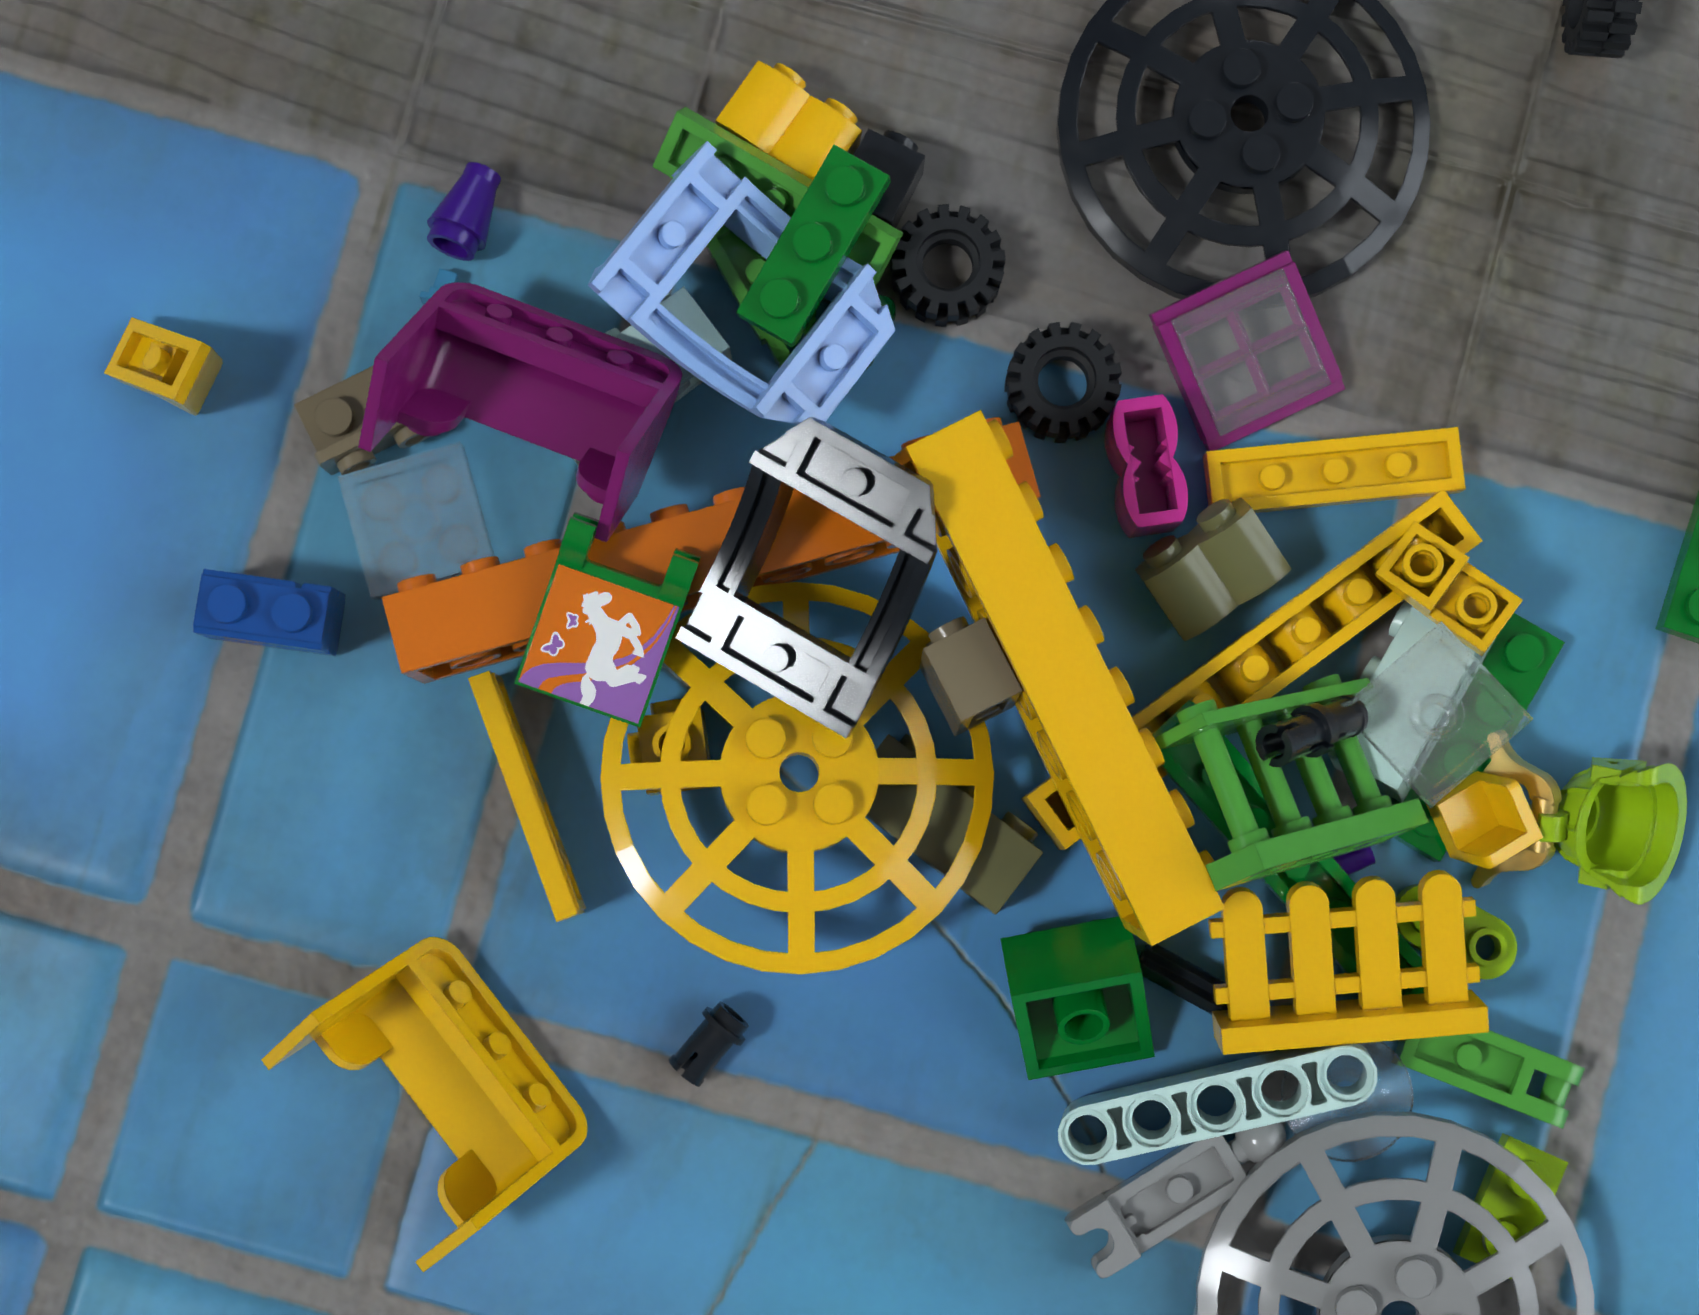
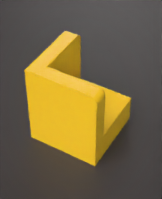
[1425,771,1543,869]

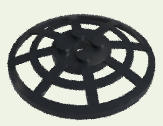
[1056,0,1431,311]

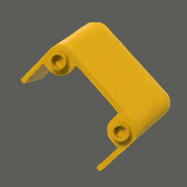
[261,937,588,1272]

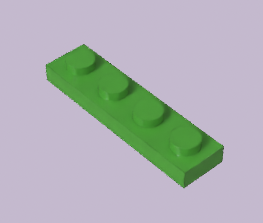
[652,107,903,287]

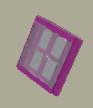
[1149,250,1345,451]

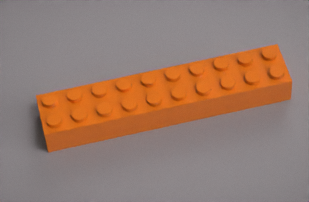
[381,417,1041,684]

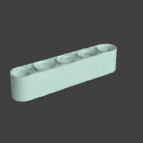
[1058,1043,1378,1165]

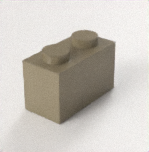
[919,616,1023,736]

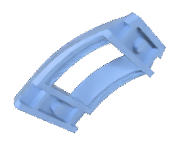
[588,141,895,425]

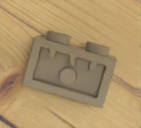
[294,366,430,476]

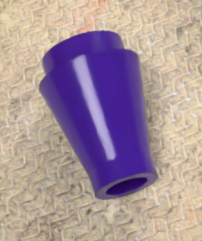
[427,162,501,261]

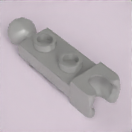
[1064,1122,1286,1279]

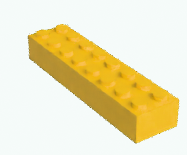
[893,410,1225,946]

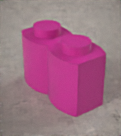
[1105,394,1188,538]

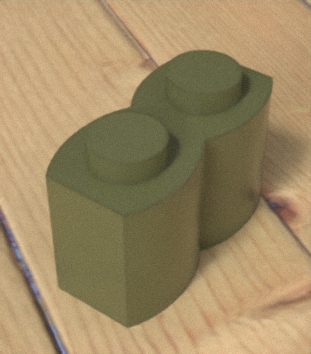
[1135,498,1292,641]

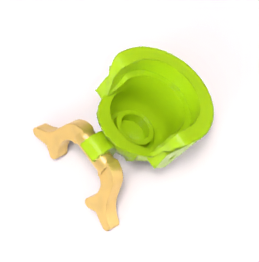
[1471,731,1687,905]

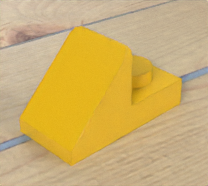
[104,317,223,416]

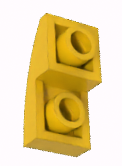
[1375,520,1523,656]

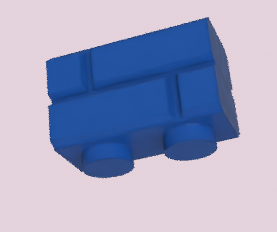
[193,569,346,657]

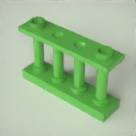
[1155,674,1429,891]

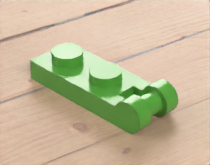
[1392,1030,1585,1129]

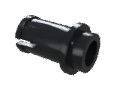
[668,1001,749,1087]

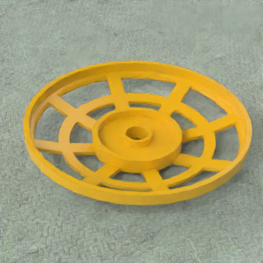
[600,582,994,975]

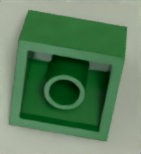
[1000,916,1155,1080]

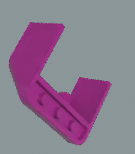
[358,282,682,542]

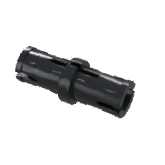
[1255,695,1369,767]

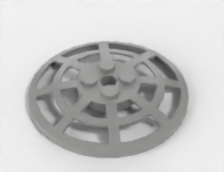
[1196,1111,1594,1315]

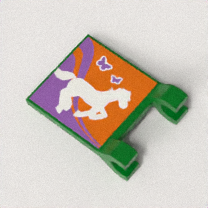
[514,512,701,728]

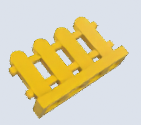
[1208,870,1489,1055]

